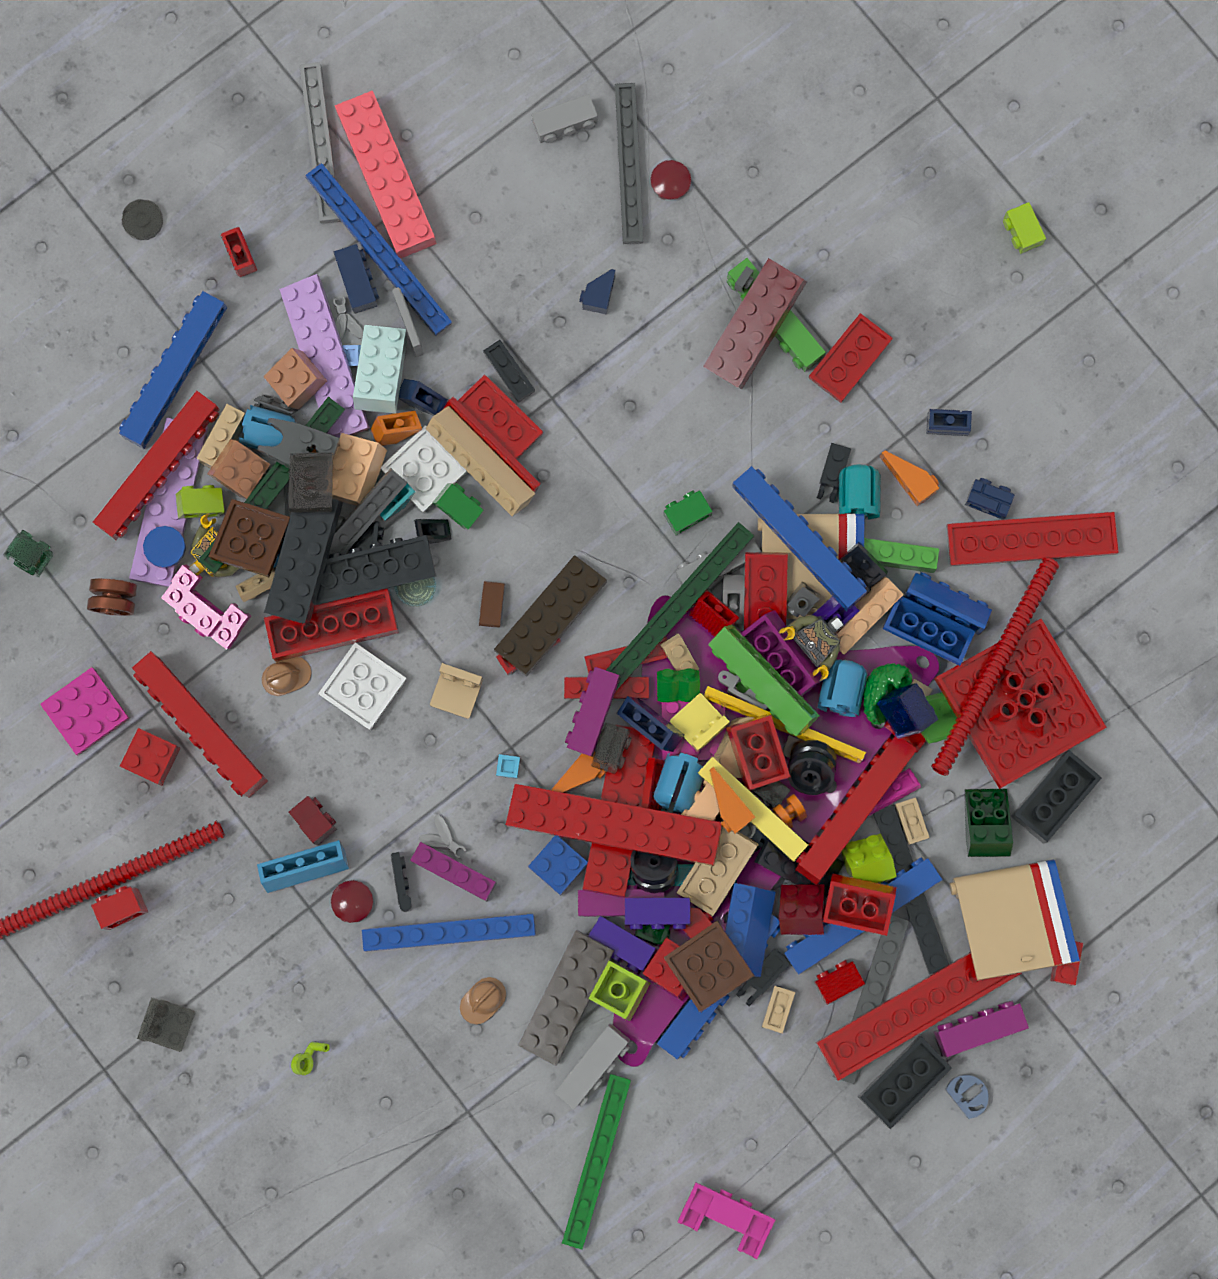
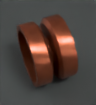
[87,578,137,616]

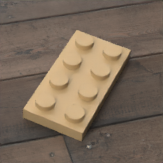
[677,821,758,916]

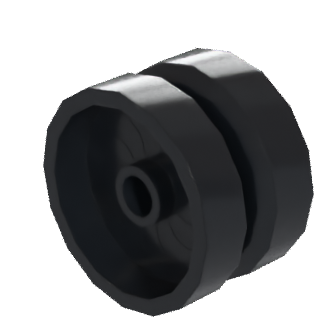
[788,740,837,795]
[630,850,679,894]

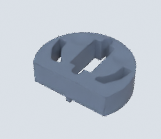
[945,1075,989,1119]

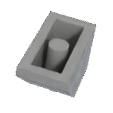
[723,575,745,624]

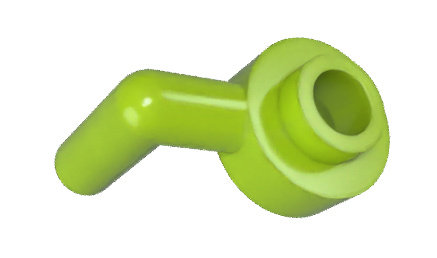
[291,1042,330,1076]

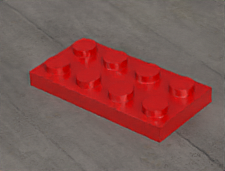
[808,313,893,403]
[458,374,544,460]
[744,552,788,631]

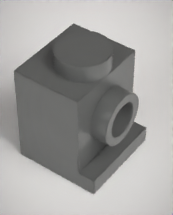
[787,582,820,617]

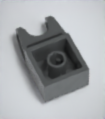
[257,418,340,481]

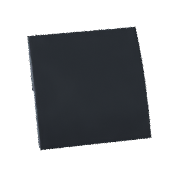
[839,542,888,594]

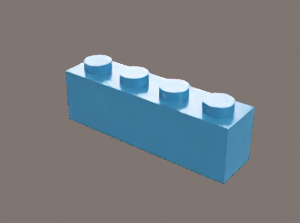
[257,840,349,893]

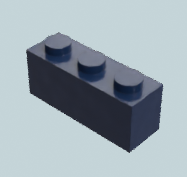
[333,244,379,314]
[616,696,685,752]

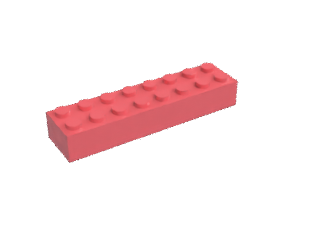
[335,90,436,259]

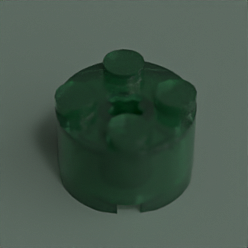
[3,530,53,578]

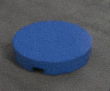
[143,526,186,568]

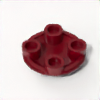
[650,160,691,200]
[331,880,373,923]

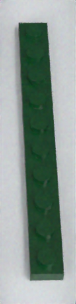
[198,396,345,574]
[606,522,754,692]

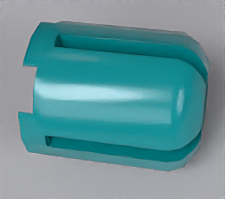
[839,464,881,520]

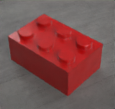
[726,714,790,790]
[823,874,897,936]

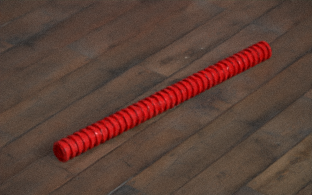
[931,557,1060,776]
[0,820,225,939]

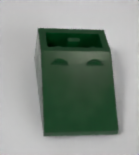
[964,789,1013,857]

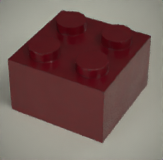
[779,885,826,935]

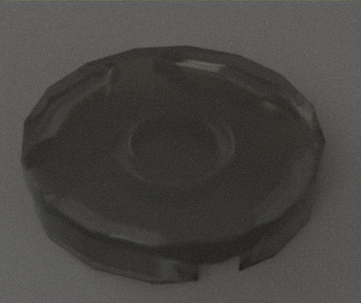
[122,199,163,240]

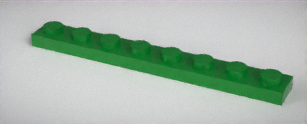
[562,1074,631,1250]

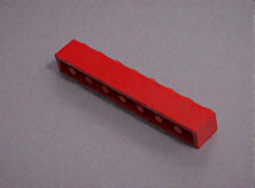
[93,390,220,541]
[796,734,917,885]

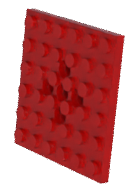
[934,618,1107,789]

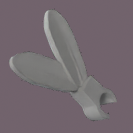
[333,296,363,341]
[419,815,467,859]

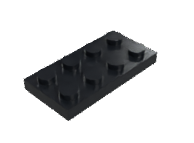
[754,837,844,898]

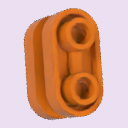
[772,794,807,829]

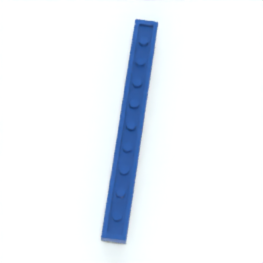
[305,163,452,336]

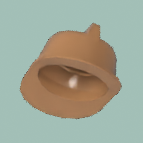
[262,657,311,696]
[460,977,506,1024]

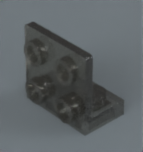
[137,997,196,1052]

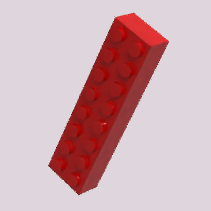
[132,651,268,798]

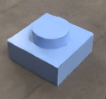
[342,345,361,367]

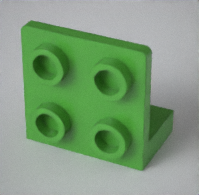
[911,692,957,744]

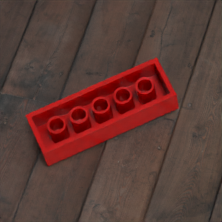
[264,589,399,662]

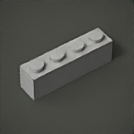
[675,538,761,585]
[554,1023,630,1109]

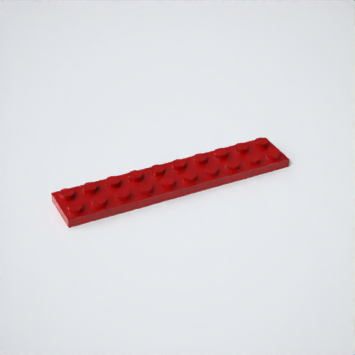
[505,784,723,866]
[816,952,1022,1081]

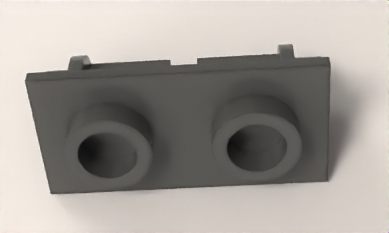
[254,395,298,418]

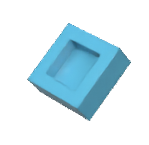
[496,754,520,779]

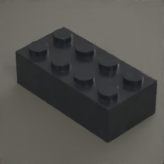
[1011,750,1102,844]
[858,1036,952,1129]

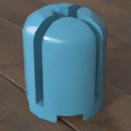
[239,405,296,450]
[817,659,867,717]
[654,752,703,813]

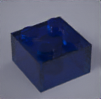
[877,683,938,738]

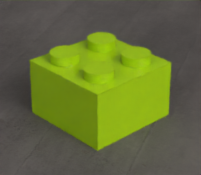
[841,833,897,883]
[588,961,650,1021]

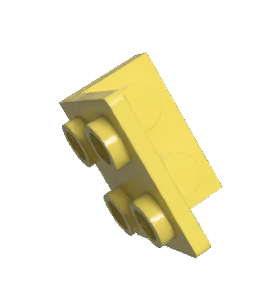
[670,693,730,753]

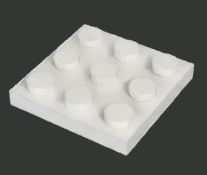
[381,425,467,514]
[318,643,407,731]

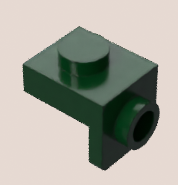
[634,925,671,946]

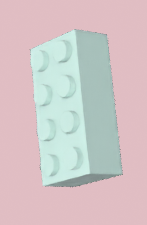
[353,325,407,414]

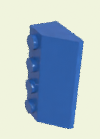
[903,572,992,635]
[883,596,975,666]
[725,883,776,977]

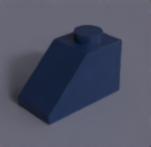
[579,269,616,315]
[398,379,448,416]

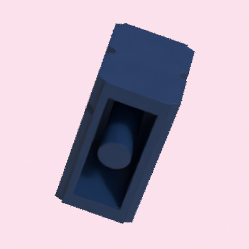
[926,409,972,436]
[965,478,1015,520]

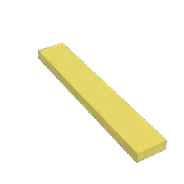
[698,757,808,861]

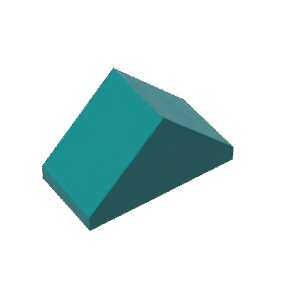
[380,477,416,521]

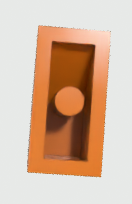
[371,410,422,446]

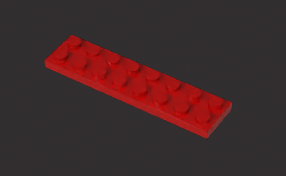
[946,512,1119,566]
[582,725,655,898]

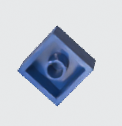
[528,836,588,896]

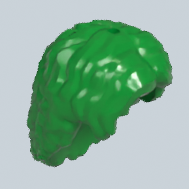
[863,663,912,725]

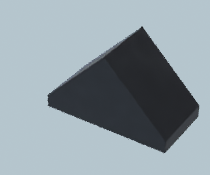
[414,519,452,544]

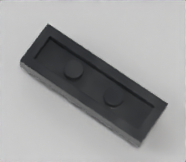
[483,340,535,402]

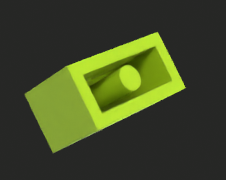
[1003,202,1046,254]
[175,485,224,519]

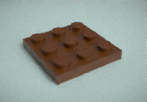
[209,499,290,577]
[664,921,755,1012]

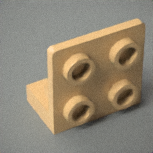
[430,663,483,719]

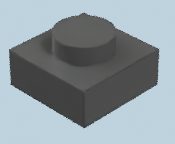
[734,266,754,293]

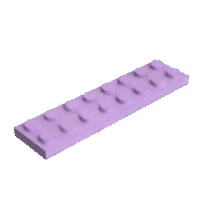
[279,274,370,438]
[129,418,208,587]

